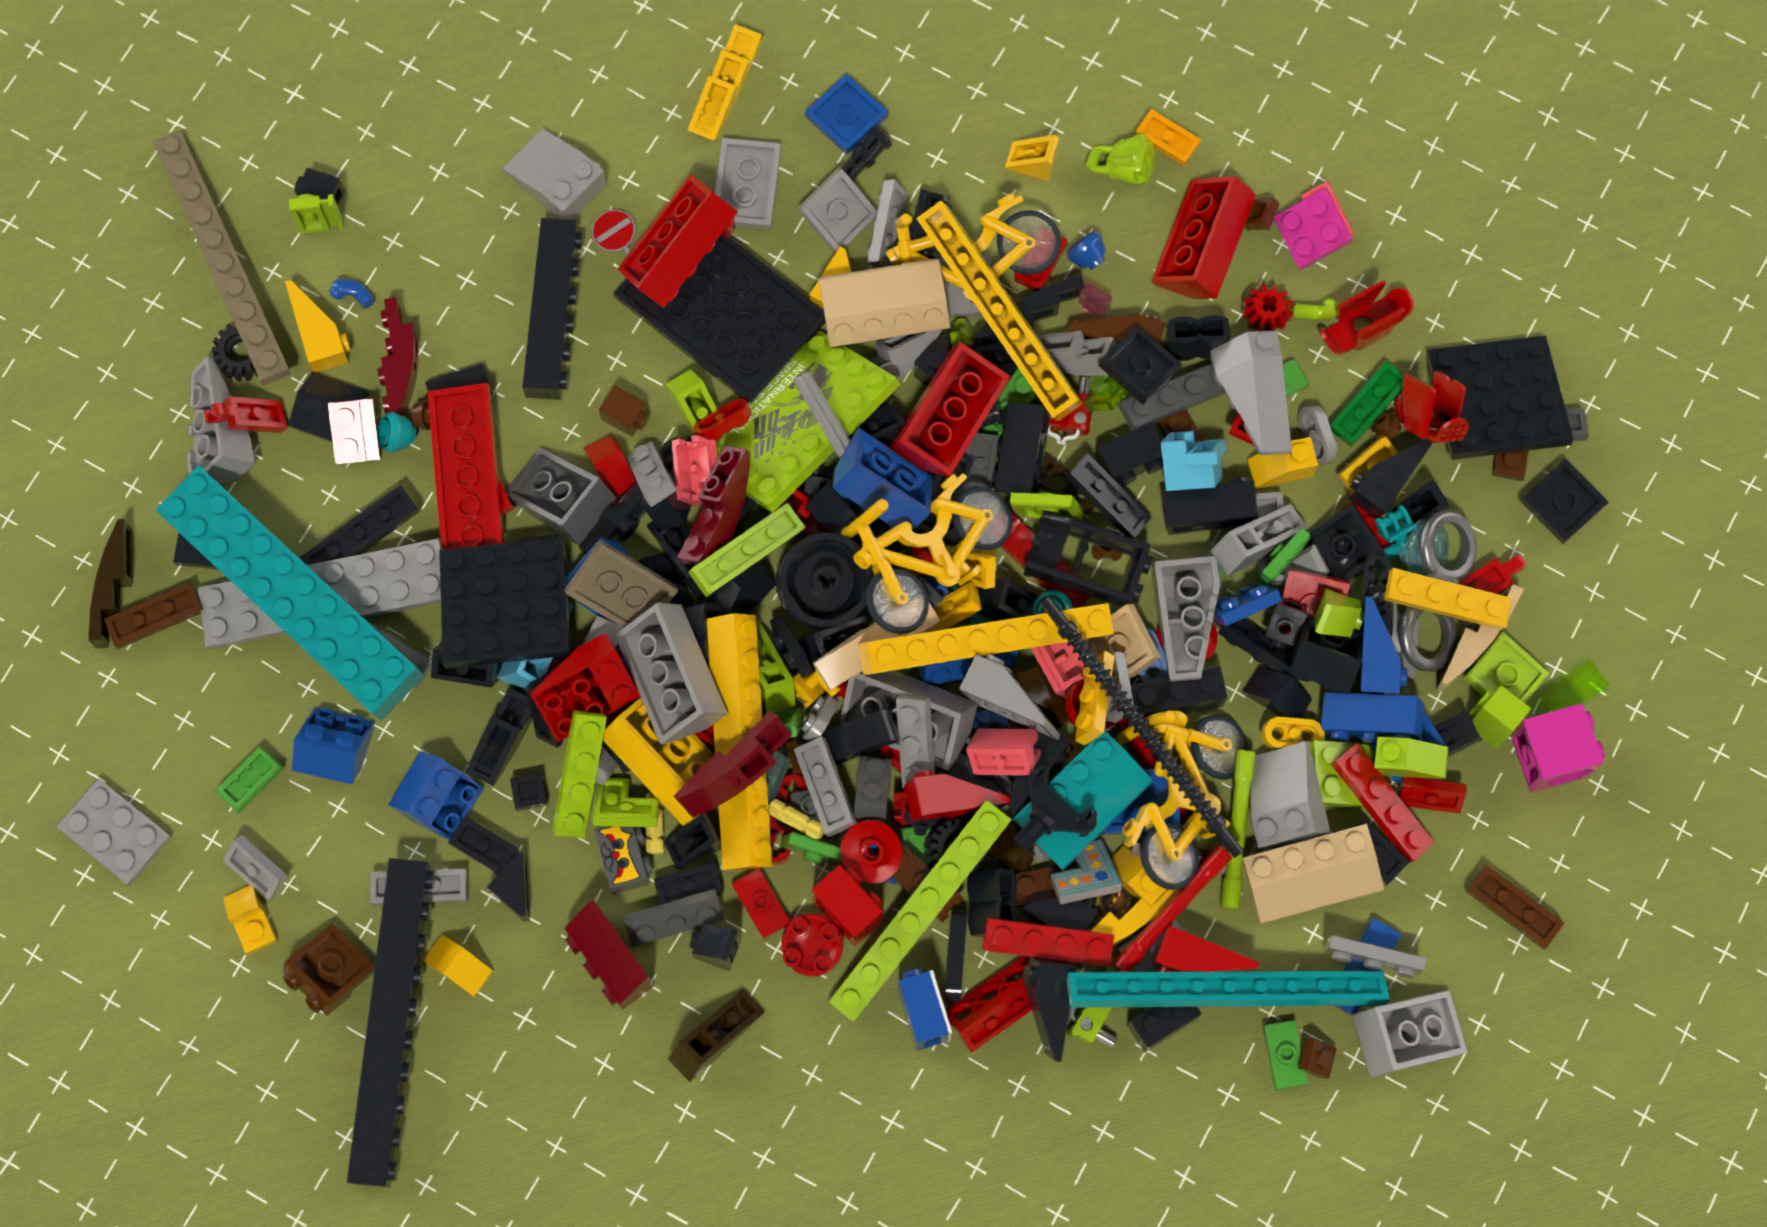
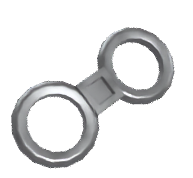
[1399,510,1477,672]

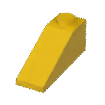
[285,280,351,373]

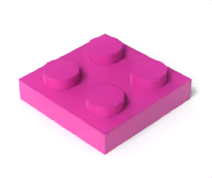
[1274,188,1354,270]

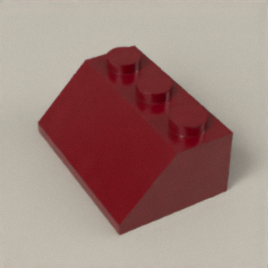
[564,900,653,1010]

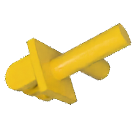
[793,670,841,708]

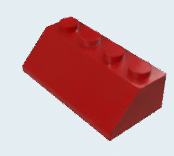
[617,174,738,308]
[1151,176,1256,299]
[890,342,1011,477]

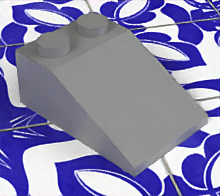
[502,129,607,220]
[959,655,1061,740]
[1250,741,1331,849]
[1352,990,1468,1078]

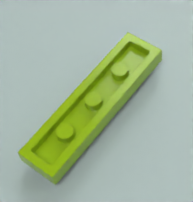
[688,503,806,597]
[552,711,607,838]

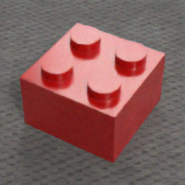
[811,864,883,947]

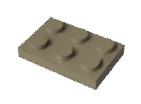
[565,540,678,627]

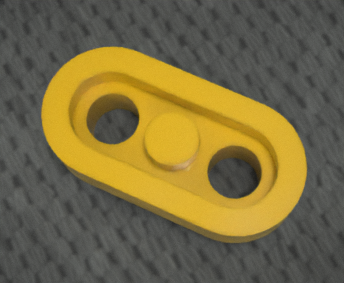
[1261,717,1325,749]

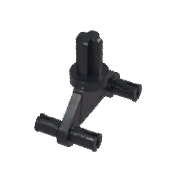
[1014,765,1097,851]

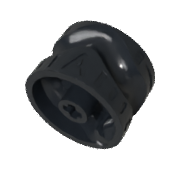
[775,532,873,629]

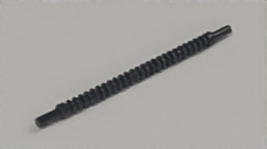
[1040,596,1244,858]

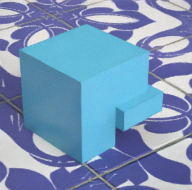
[1161,431,1227,491]

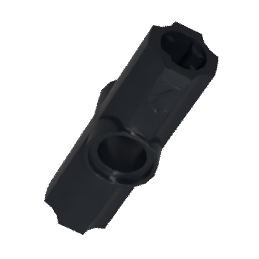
[578,481,646,555]

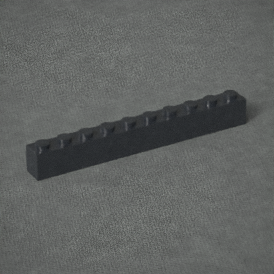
[347,858,435,1188]

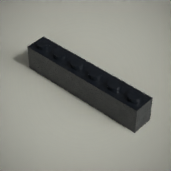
[522,218,584,400]

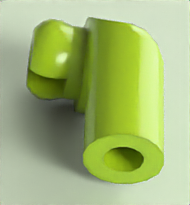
[1294,298,1338,320]
[949,318,974,347]

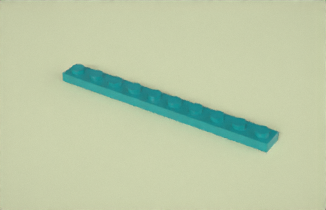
[1067,971,1389,1008]

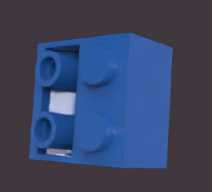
[292,708,375,784]
[388,751,484,841]

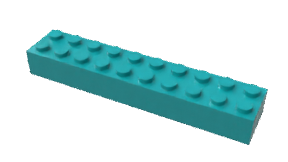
[155,465,425,721]

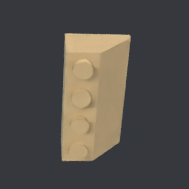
[818,258,950,347]
[1243,824,1384,924]

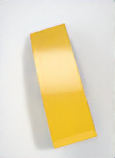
[687,24,763,141]
[1070,890,1179,964]

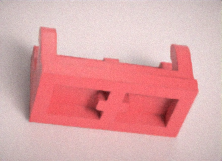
[672,436,718,506]
[1031,642,1085,698]
[966,729,1041,775]

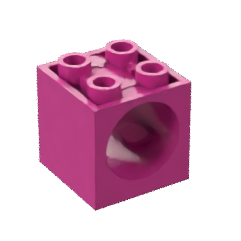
[1510,703,1605,793]

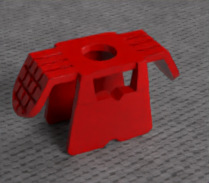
[1319,280,1414,355]
[1395,371,1469,443]

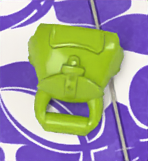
[1085,133,1155,186]

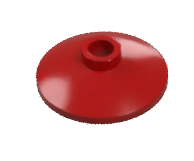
[840,820,903,884]

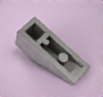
[1211,504,1308,576]

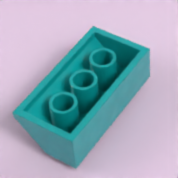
[1013,730,1154,870]

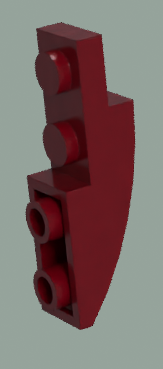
[377,297,418,416]
[677,446,750,566]
[673,711,792,818]

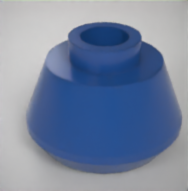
[1067,231,1106,270]

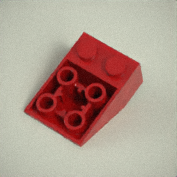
[530,632,641,743]

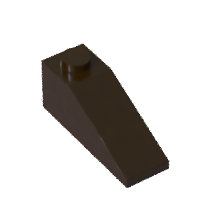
[668,989,765,1082]

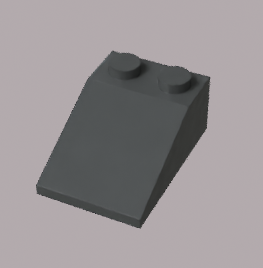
[506,447,616,545]

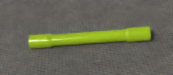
[1220,750,1256,910]

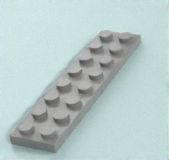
[197,538,443,650]

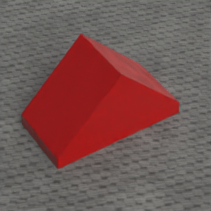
[583,435,636,498]

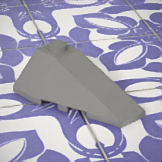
[1210,331,1292,455]
[187,356,255,484]
[1152,556,1220,682]

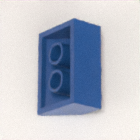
[833,428,933,531]

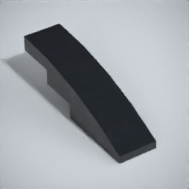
[974,275,1085,348]

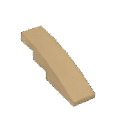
[1436,584,1524,692]
[813,595,940,690]

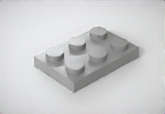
[715,138,781,230]
[56,778,172,886]

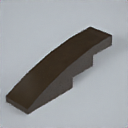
[88,519,132,649]

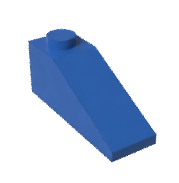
[1361,597,1407,693]

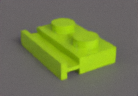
[289,194,344,234]

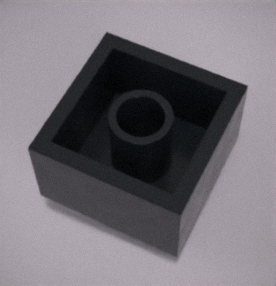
[1289,615,1364,694]

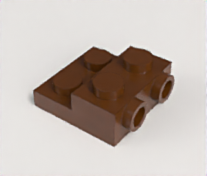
[282,923,375,1016]

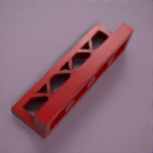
[945,956,1032,1053]

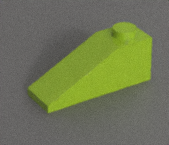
[756,619,795,714]

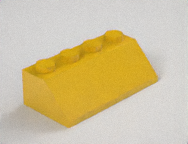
[603,697,714,827]

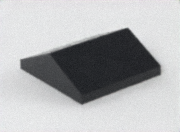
[288,372,368,442]
[1307,503,1387,581]

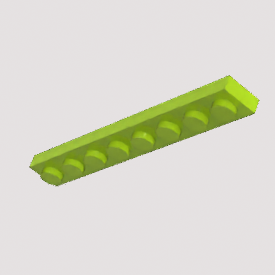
[829,800,1012,1022]

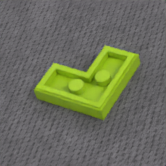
[593,778,659,827]

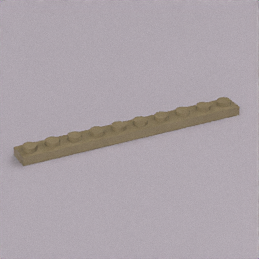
[153,130,291,386]

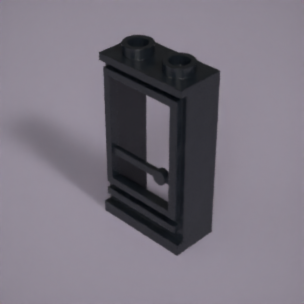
[1023,510,1154,607]

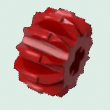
[1242,283,1293,331]

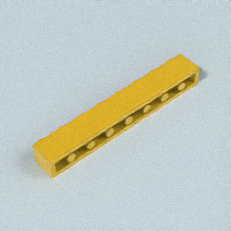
[916,201,1083,421]
[858,603,1114,675]
[707,613,772,870]

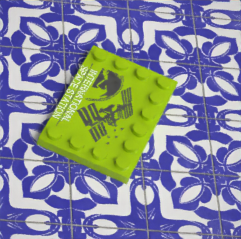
[716,331,900,513]

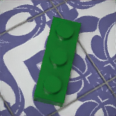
[1330,361,1404,448]

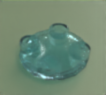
[1400,520,1450,576]

